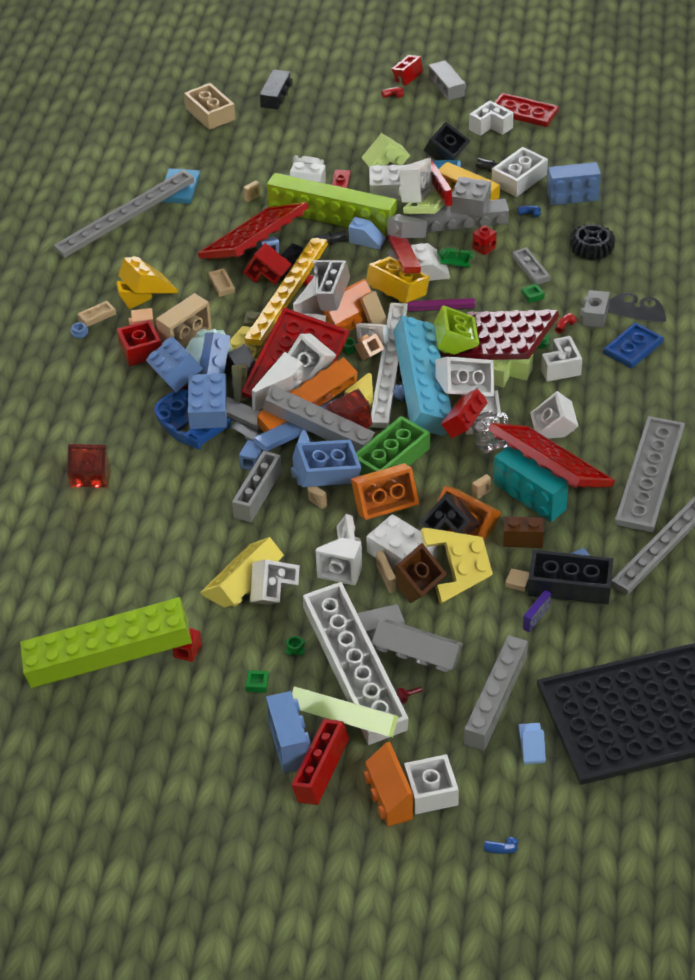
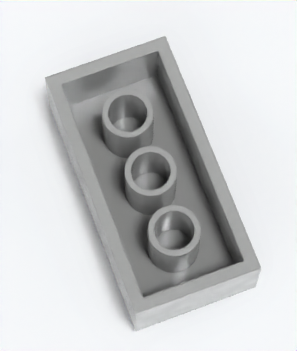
[372,618,463,672]

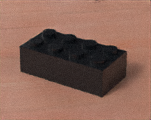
[528,550,614,604]

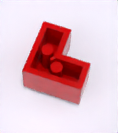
[243,243,292,285]

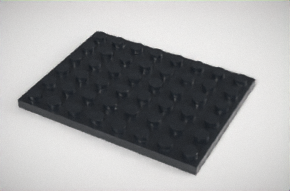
[537,643,695,785]

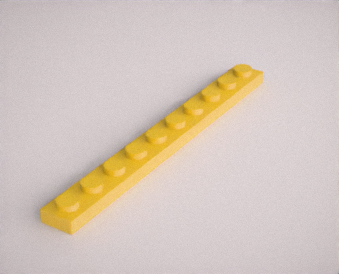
[244,238,328,346]

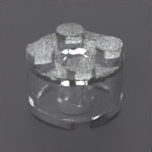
[471,411,509,453]

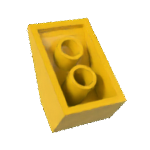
[118,256,178,293]

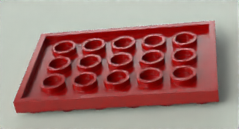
[197,202,309,260]
[241,307,350,399]
[487,423,616,488]

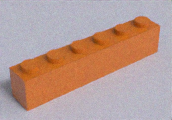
[257,357,358,432]

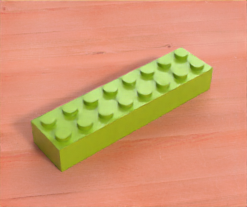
[267,173,397,237]
[20,597,192,688]

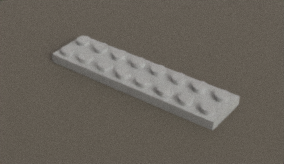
[615,416,685,533]

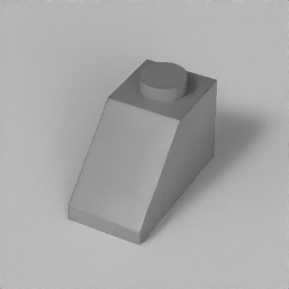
[387,214,427,238]

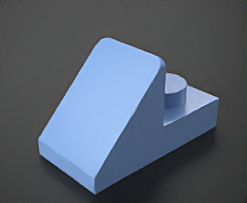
[518,723,546,764]

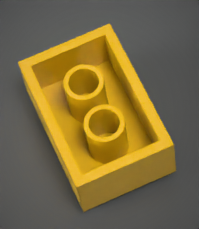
[366,257,430,303]

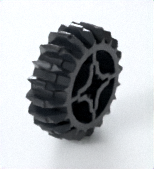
[570,223,615,261]

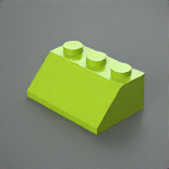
[434,305,479,355]

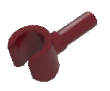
[396,687,423,704]

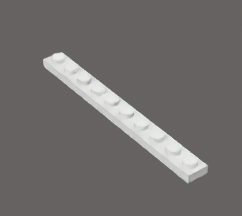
[370,303,408,428]

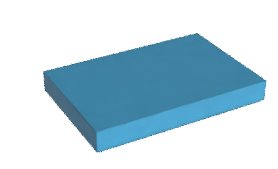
[161,169,200,204]

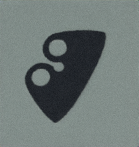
[608,292,666,322]

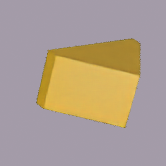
[116,281,152,310]

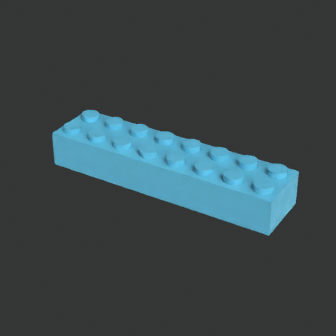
[393,315,451,436]

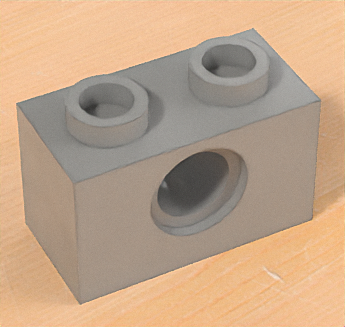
[580,290,610,328]

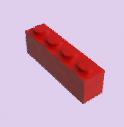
[291,719,349,805]

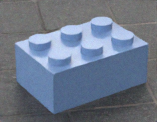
[547,162,601,205]
[146,336,203,393]
[188,373,227,429]
[292,439,361,487]
[266,691,310,773]

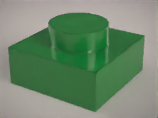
[521,283,545,303]
[245,670,269,693]

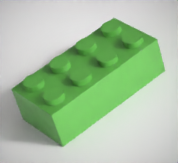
[356,416,430,476]

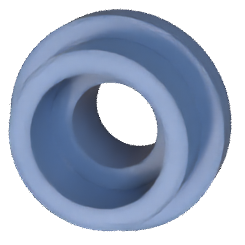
[71,322,88,338]
[393,384,406,402]

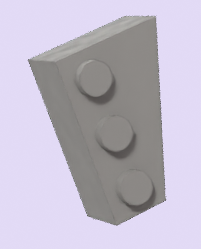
[313,260,350,311]

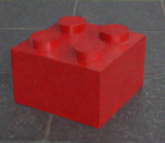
[117,320,162,366]

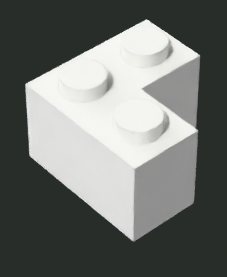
[469,101,514,136]
[541,336,582,382]
[250,560,300,605]

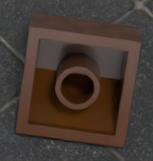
[503,516,544,548]
[395,543,447,603]

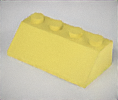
[200,537,284,608]

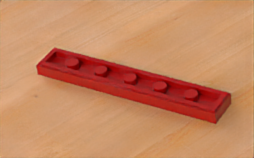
[431,159,452,206]
[388,235,421,273]

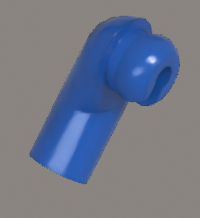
[517,205,541,217]
[484,837,519,854]

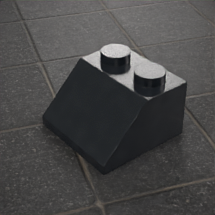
[423,122,471,160]

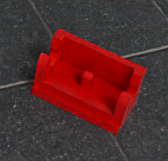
[391,55,424,86]

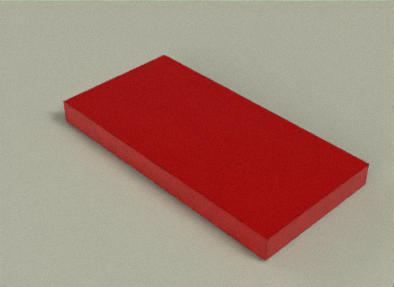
[495,93,559,127]

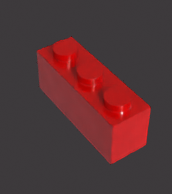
[441,388,488,438]

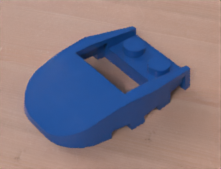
[154,389,231,450]

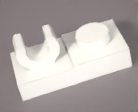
[356,323,392,344]
[336,514,362,549]

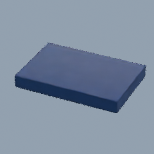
[603,322,664,369]

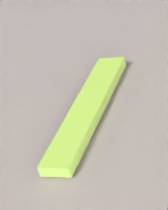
[292,686,398,737]

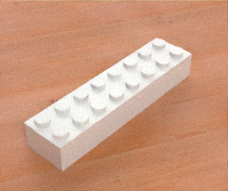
[303,582,409,745]

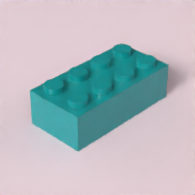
[493,446,568,522]

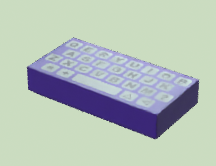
[523,590,551,632]

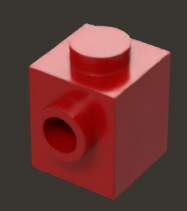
[172,628,202,662]

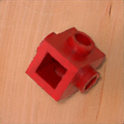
[472,225,497,255]

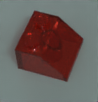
[326,388,373,428]
[67,444,111,488]

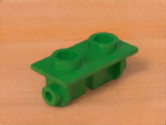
[437,247,474,268]

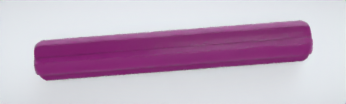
[407,298,476,312]

